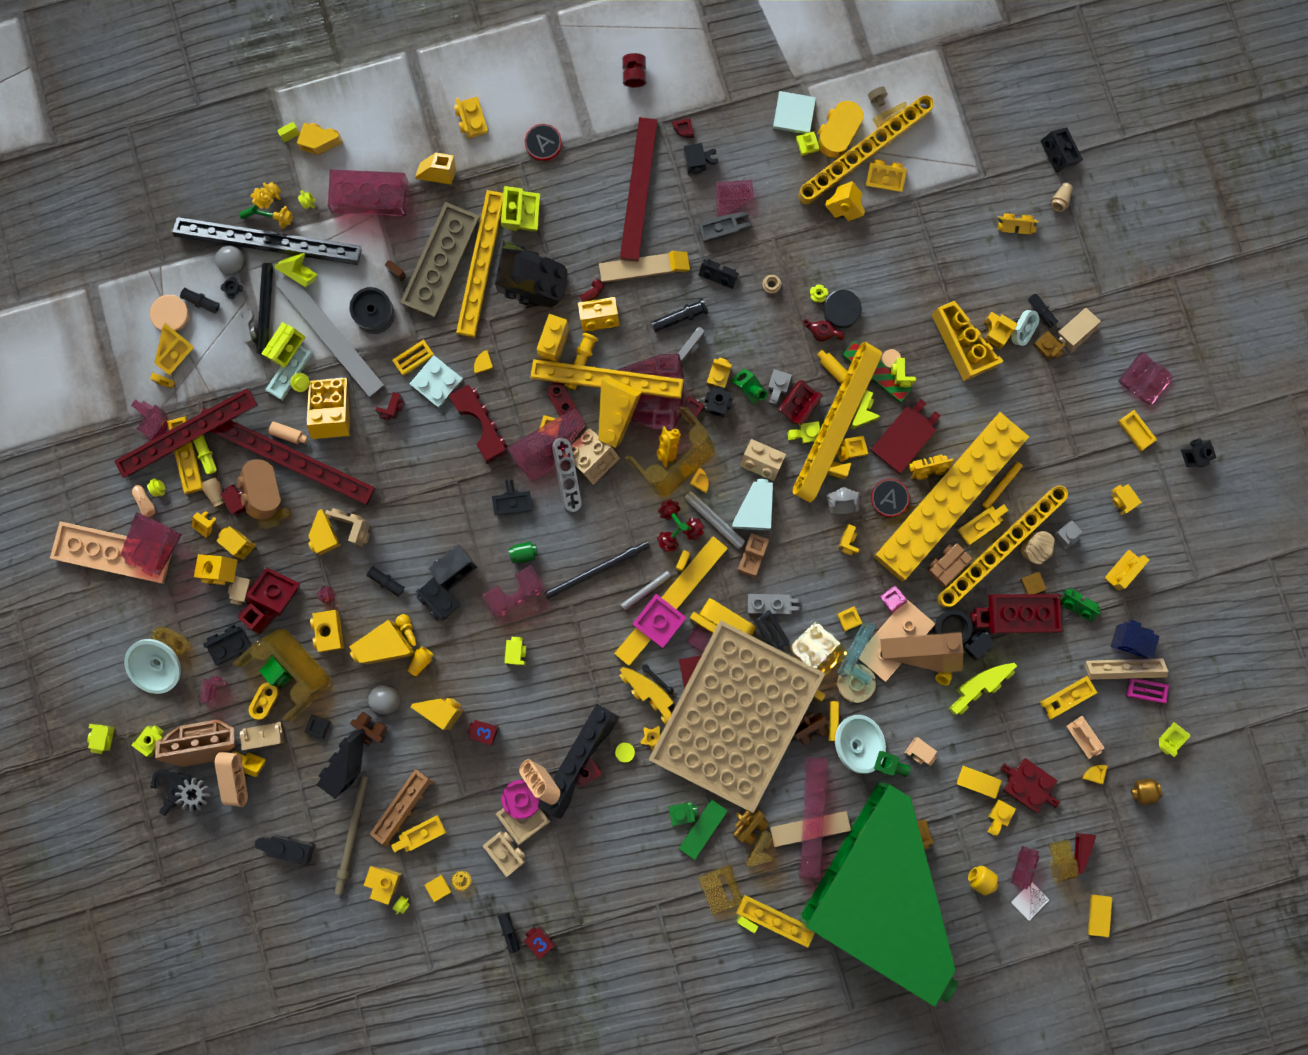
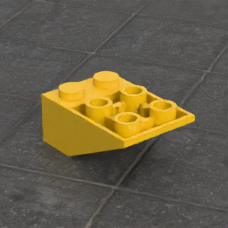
[307,378,350,439]

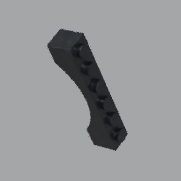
[537,704,620,819]

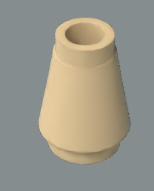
[1051,183,1073,212]
[201,477,225,507]

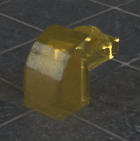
[1048,839,1078,882]

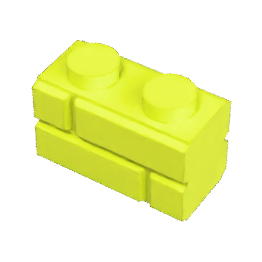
[261,322,305,368]

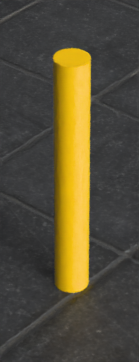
[981,462,1023,509]

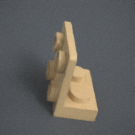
[563,428,620,485]

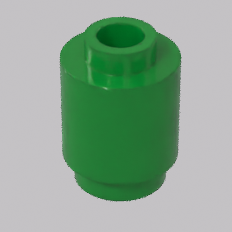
[509,541,538,564]

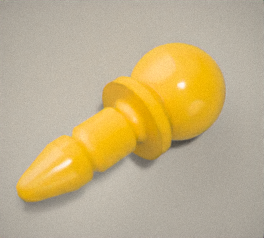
[395,614,416,646]

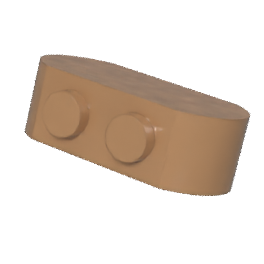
[237,459,281,520]

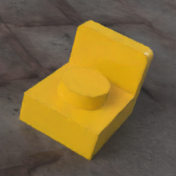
[706,358,732,388]
[837,436,868,462]
[838,524,860,556]

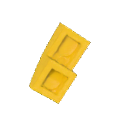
[956,766,1002,799]

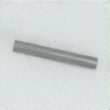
[620,571,671,610]

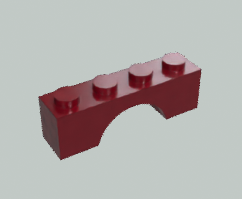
[449,384,508,464]

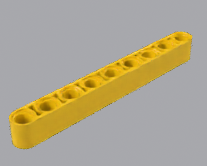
[798,95,934,205]
[792,342,882,503]
[937,485,1068,608]

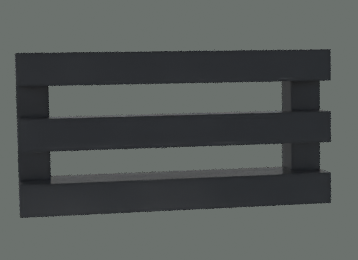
[753,610,790,649]

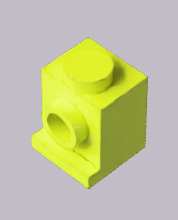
[504,637,526,666]
[87,724,115,754]
[131,725,165,757]

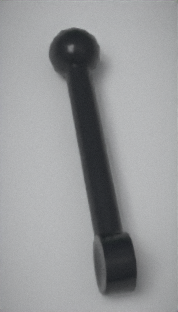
[642,664,674,694]

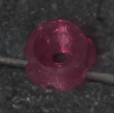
[318,585,334,604]

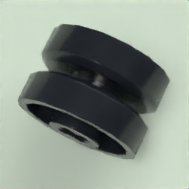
[349,287,395,334]

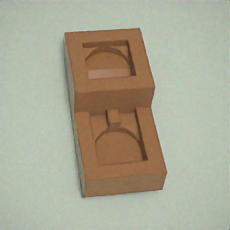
[737,533,769,578]

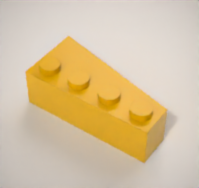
[931,301,1004,381]

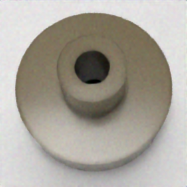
[868,86,888,107]

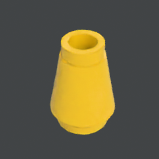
[407,646,434,676]

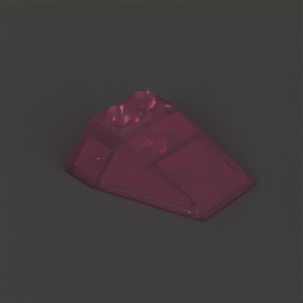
[617,354,684,430]

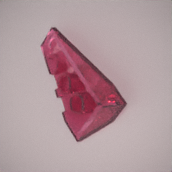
[508,408,586,481]

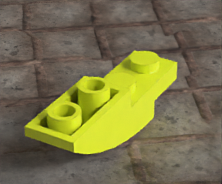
[948,663,1017,715]

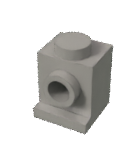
[1052,520,1082,550]

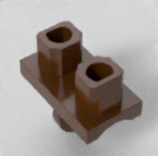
[350,712,387,746]
[794,712,828,746]

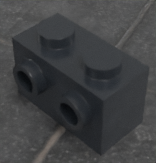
[429,545,478,591]

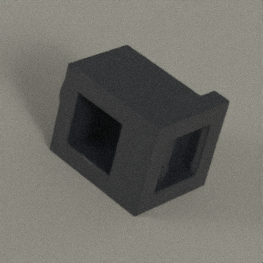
[963,630,995,660]

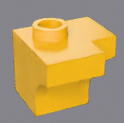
[825,181,865,221]
[984,312,1018,349]
[363,866,402,905]

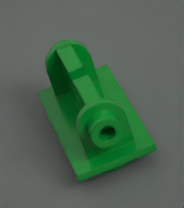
[1061,588,1101,622]

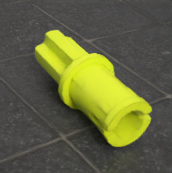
[193,436,217,475]

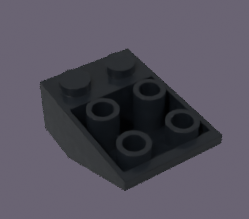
[316,728,365,799]

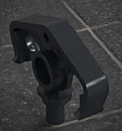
[150,770,205,816]

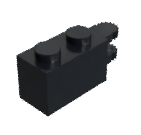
[254,835,315,865]

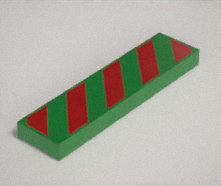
[842,340,913,403]

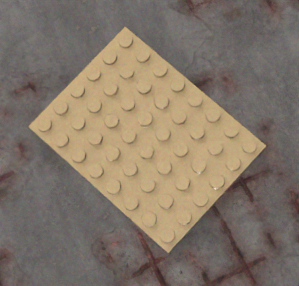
[649,620,825,813]

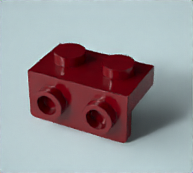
[777,380,823,425]

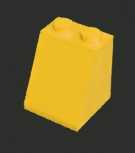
[349,620,415,665]

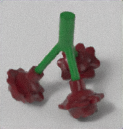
[657,499,705,552]

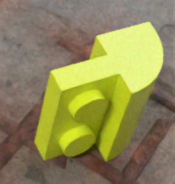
[501,186,540,232]

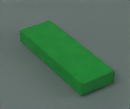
[678,799,728,860]

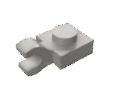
[238,310,257,346]
[768,369,792,405]

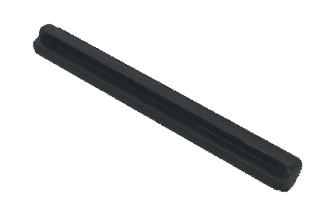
[256,263,273,355]

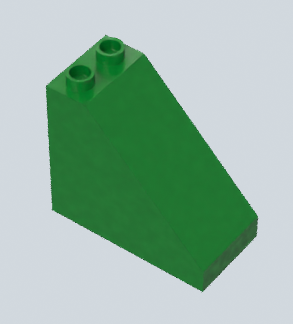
[799,782,958,1007]

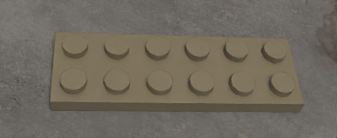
[400,202,480,319]

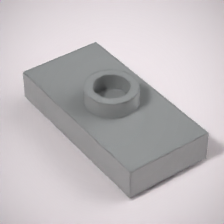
[676,327,705,365]

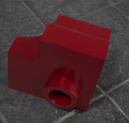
[238,602,277,634]

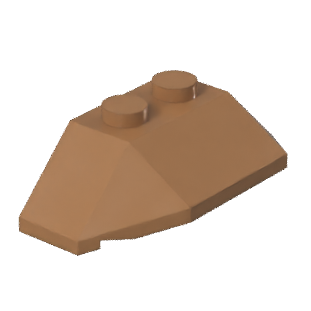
[155,719,235,767]

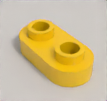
[249,683,279,720]

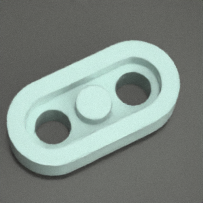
[1011,310,1039,346]

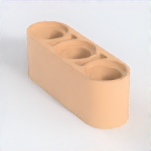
[215,752,248,807]
[519,759,560,805]

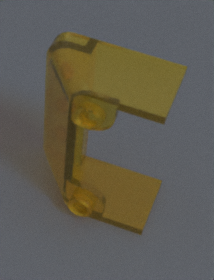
[625,407,715,497]
[232,629,331,721]

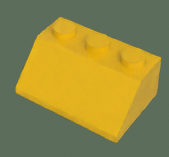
[411,698,463,730]

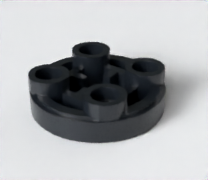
[823,290,862,328]

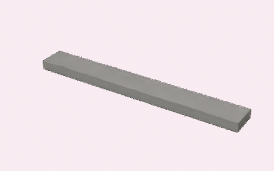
[276,276,385,398]

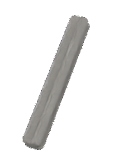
[684,491,745,549]

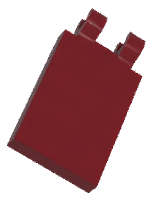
[870,399,941,474]

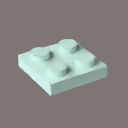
[409,355,463,408]

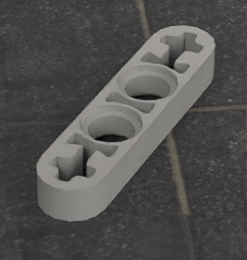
[552,438,581,512]

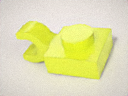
[787,421,820,444]

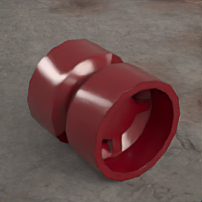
[622,53,646,88]

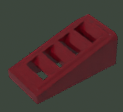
[1073,833,1096,874]

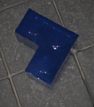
[1111,620,1160,659]

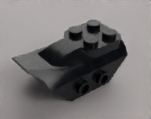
[495,240,568,308]

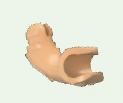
[132,485,155,517]

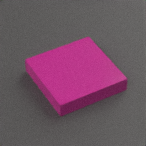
[632,594,687,648]

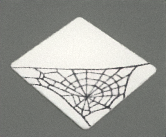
[1011,882,1049,920]

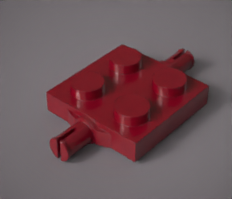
[1000,758,1060,813]

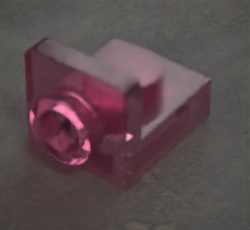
[199,676,227,703]

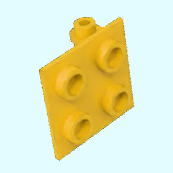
[909,454,954,480]

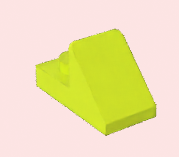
[274,253,318,287]
[850,390,880,429]

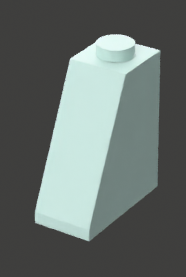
[732,479,773,531]

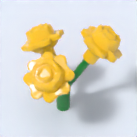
[239,182,293,229]

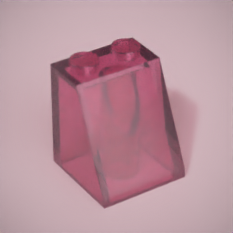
[120,512,182,576]

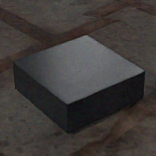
[304,714,331,739]

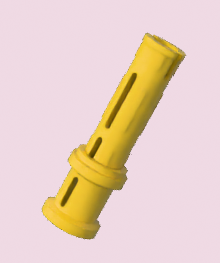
[564,333,599,391]

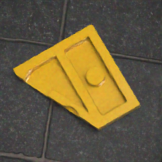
[154,323,194,376]

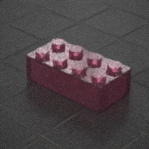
[327,169,408,216]

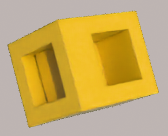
[1111,484,1142,516]

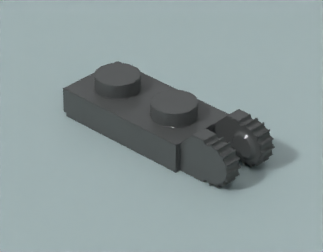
[697,211,752,243]

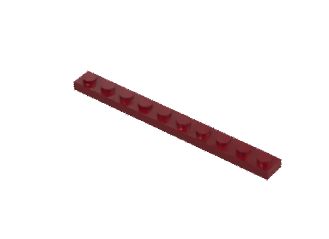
[201,408,376,505]

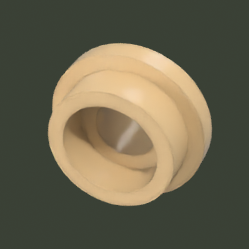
[762,275,781,294]

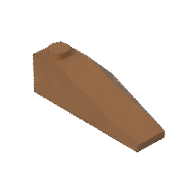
[880,632,963,673]

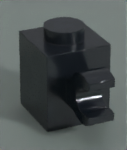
[683,143,718,175]

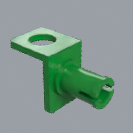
[731,369,768,404]
[874,751,911,777]

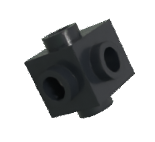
[704,386,733,418]
[1181,438,1217,467]

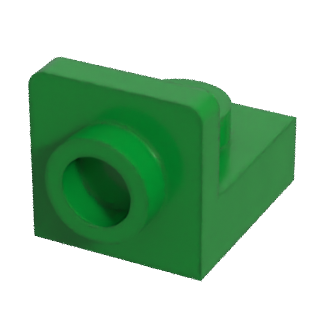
[668,802,698,826]

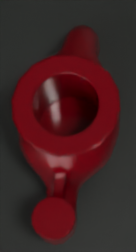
[802,319,845,342]

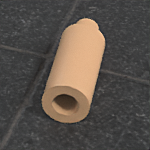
[268,421,308,444]

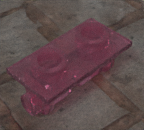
[1010,846,1040,890]

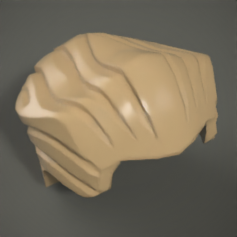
[1020,531,1055,564]

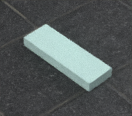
[266,345,313,401]

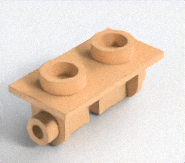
[1066,716,1104,759]

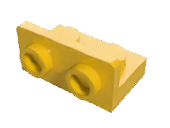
[454,96,488,139]
[865,159,907,192]
[578,297,619,332]
[1105,550,1149,591]

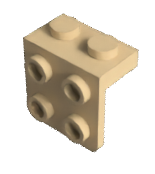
[325,508,370,547]

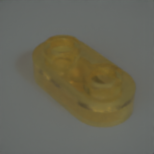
[151,626,190,655]

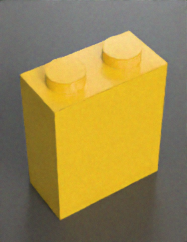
[536,314,569,362]

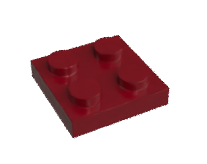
[246,567,300,616]

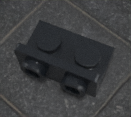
[1041,127,1083,172]
[416,577,460,621]
[203,625,252,666]

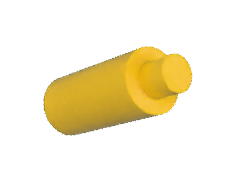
[817,350,847,384]

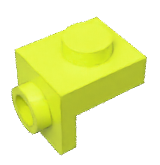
[891,358,916,387]
[1159,722,1190,757]

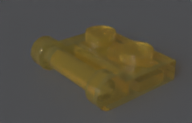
[698,864,743,915]

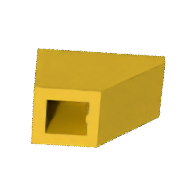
[297,123,343,155]
[415,153,456,185]

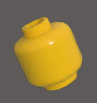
[968,866,998,895]

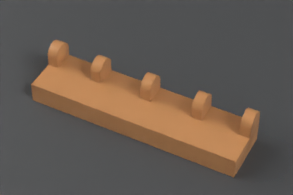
[370,769,434,847]

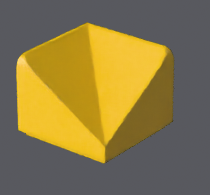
[827,461,851,479]

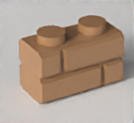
[927,543,973,588]

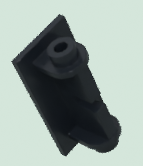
[698,259,739,289]

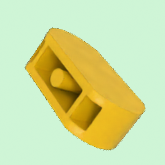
[817,101,864,158]

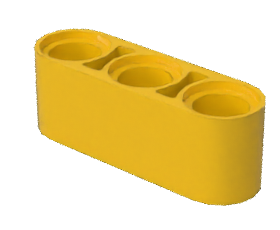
[699,598,757,636]

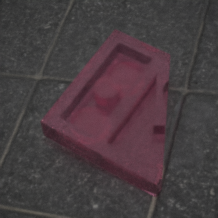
[715,180,754,218]

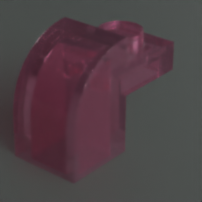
[131,399,168,440]

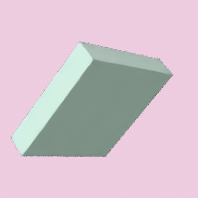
[773,91,816,134]

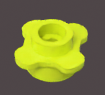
[298,190,316,209]

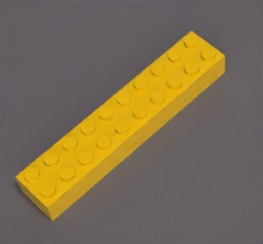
[873,412,1029,582]

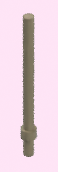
[335,776,369,895]

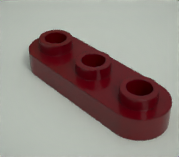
[547,382,585,435]

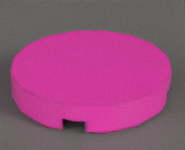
[501,779,541,819]

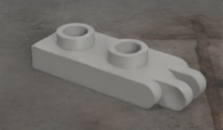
[748,594,800,615]

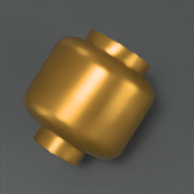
[1131,778,1162,806]

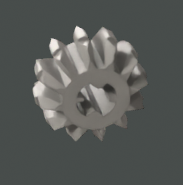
[175,778,210,812]

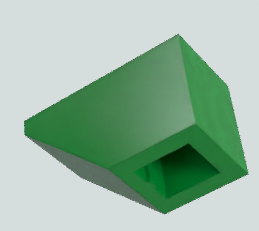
[259,656,294,687]

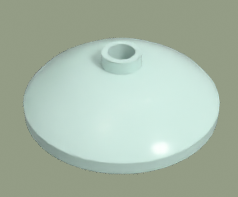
[124,639,181,694]
[835,715,886,774]

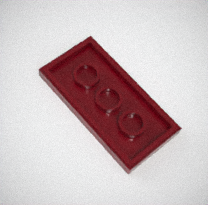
[988,594,1063,634]

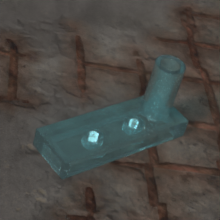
[837,622,876,685]

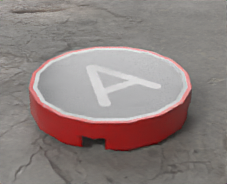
[524,124,562,161]
[871,479,909,517]

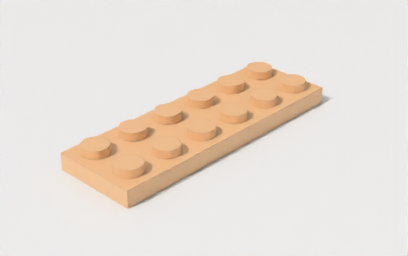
[50,521,174,584]

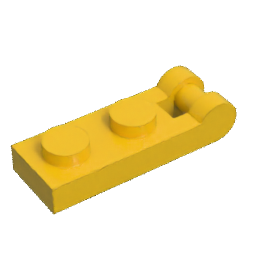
[1040,676,1097,720]

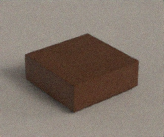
[385,260,406,281]

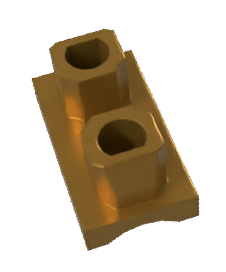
[732,808,769,845]

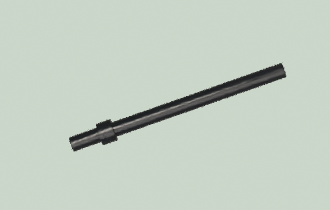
[544,541,650,599]

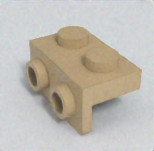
[740,439,786,481]
[483,830,526,877]

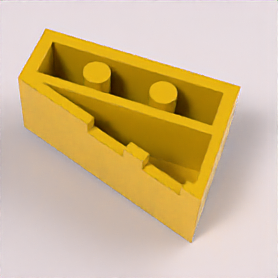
[598,376,642,448]

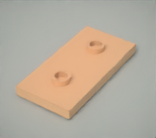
[855,600,935,682]

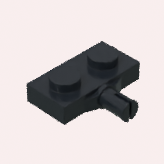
[492,480,533,516]

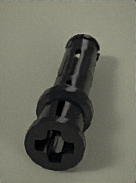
[651,298,708,333]

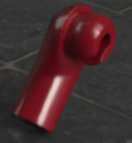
[580,279,604,302]

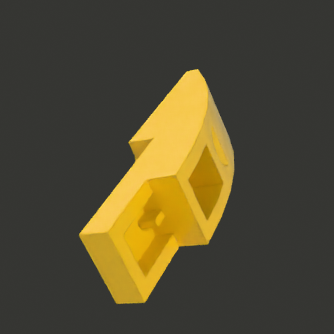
[619,667,674,725]

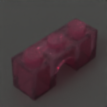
[481,565,544,617]

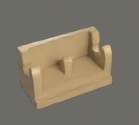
[1058,308,1101,353]
[240,722,285,750]

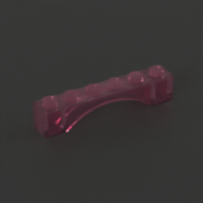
[798,757,827,878]

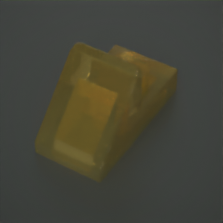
[745,830,776,867]

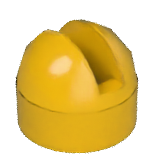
[935,672,952,686]

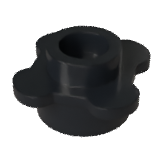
[221,277,243,299]

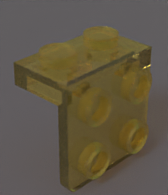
[790,622,847,676]

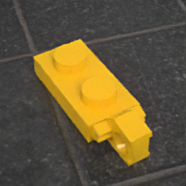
[957,505,1009,546]
[391,815,447,852]

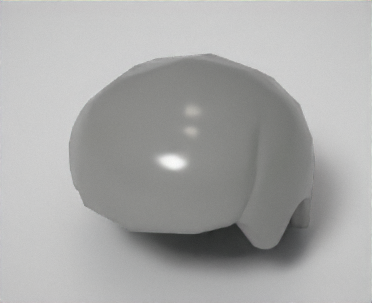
[215,245,246,275]
[368,685,400,715]

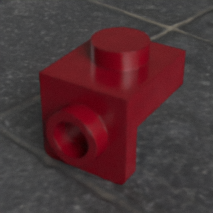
[375,392,404,420]

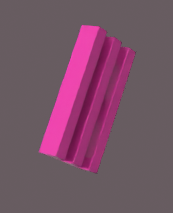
[1126,678,1169,704]

